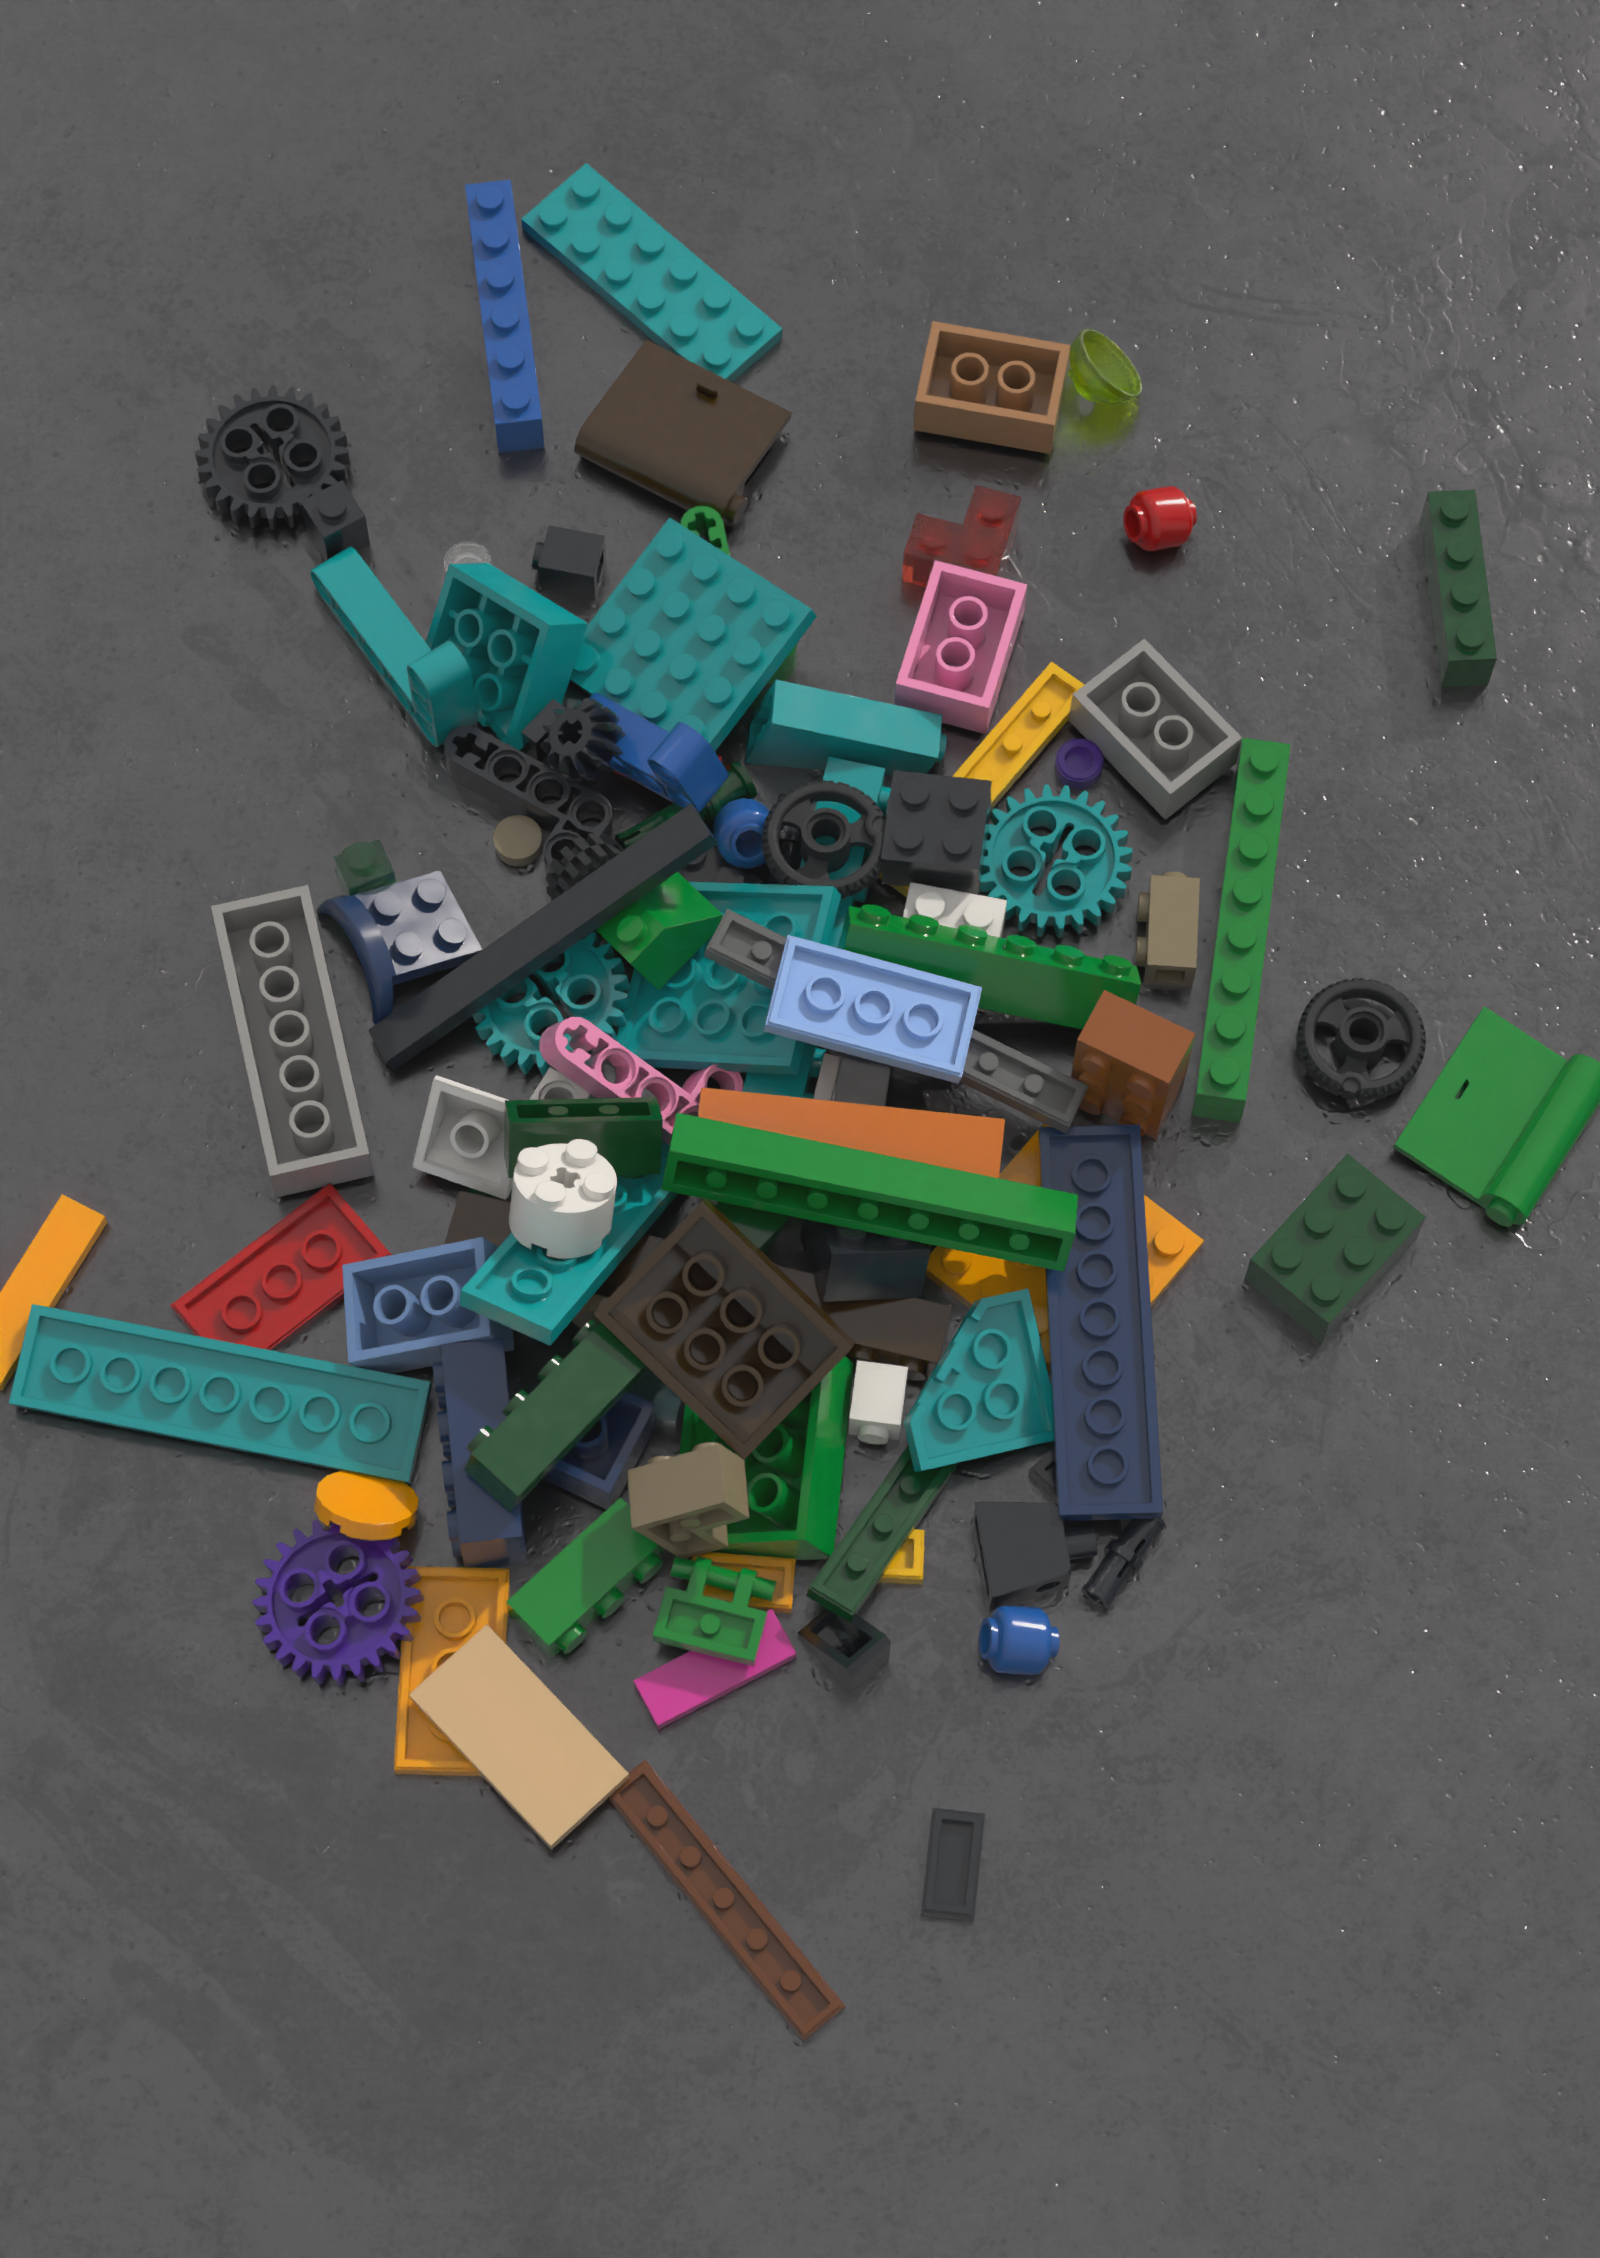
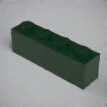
[1420,490,1497,687]

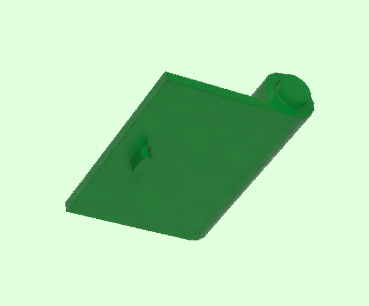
[1392,1006,1600,1227]

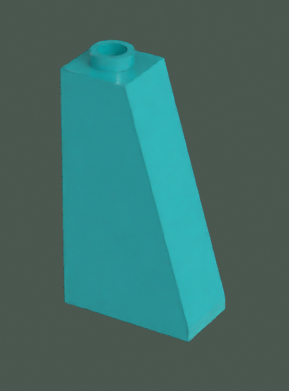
[745,680,947,775]

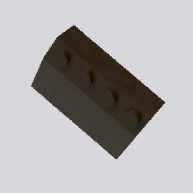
[593,1198,855,1459]

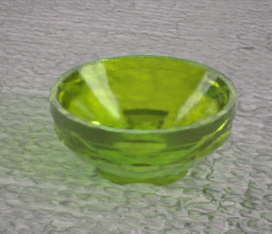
[1068,329,1142,405]

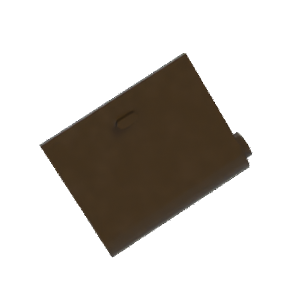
[574,339,792,527]

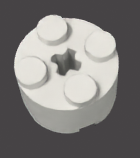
[509,1139,617,1259]

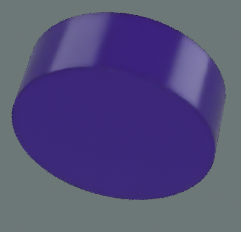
[1054,738,1104,789]

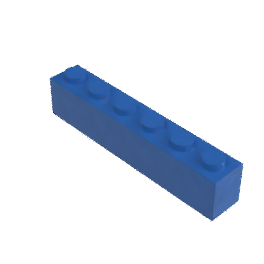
[465,180,545,453]

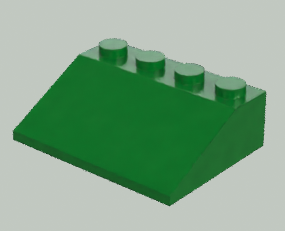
[679,1356,854,1560]

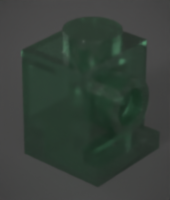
[334,839,396,896]

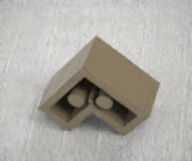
[627,1442,749,1559]

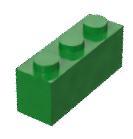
[506,1497,665,1659]

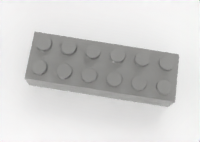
[211,885,374,1197]

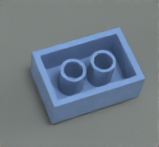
[342,1237,514,1374]

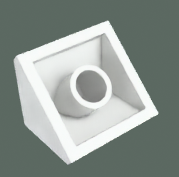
[412,1075,513,1200]

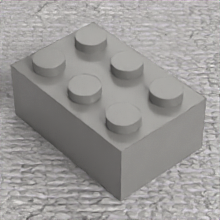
[1069,639,1242,820]

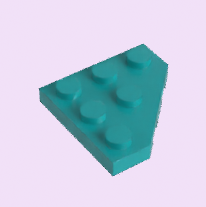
[903,1289,1054,1472]

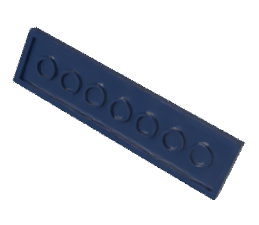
[1038,1124,1163,1521]

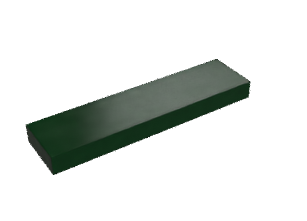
[806,1445,958,1623]

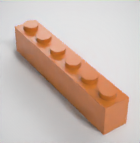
[698,1087,1005,1178]

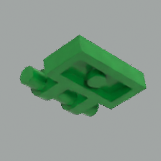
[652,1556,777,1666]

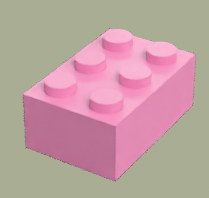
[894,560,1027,734]

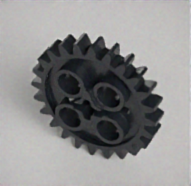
[195,385,350,530]

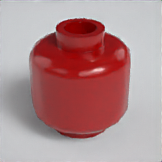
[1123,486,1197,551]

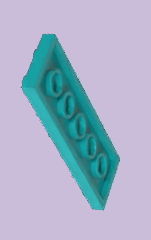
[521,163,783,383]
[459,1141,679,1346]

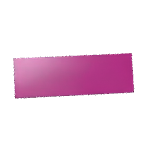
[633,1609,797,1730]

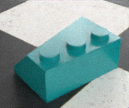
[425,563,588,751]

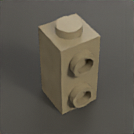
[1135,872,1200,988]

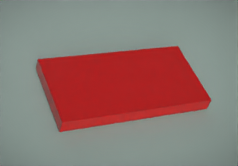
[170,1183,392,1351]

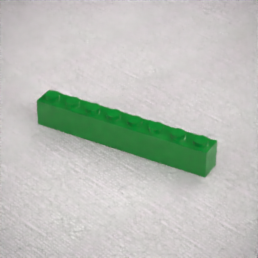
[1191,737,1291,1123]
[661,1112,1078,1272]

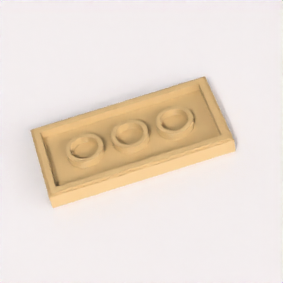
[409,1624,630,1850]

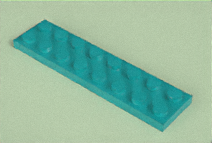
[9,1304,433,1484]

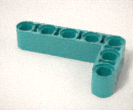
[309,546,478,747]

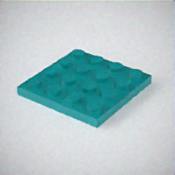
[569,517,817,752]
[616,882,841,1075]

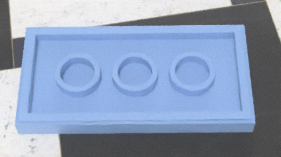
[763,935,982,1084]

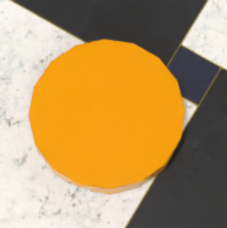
[314,1470,419,1541]

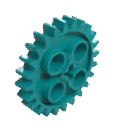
[980,784,1133,938]
[472,931,631,1077]

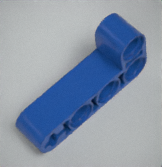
[589,693,729,813]

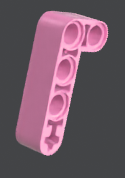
[539,1017,743,1144]

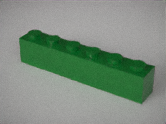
[838,904,1141,1030]

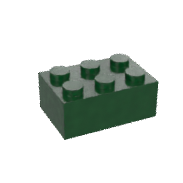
[1244,1153,1426,1343]

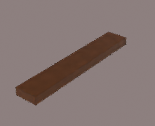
[607,1760,845,2043]

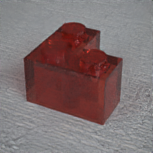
[902,485,1021,587]

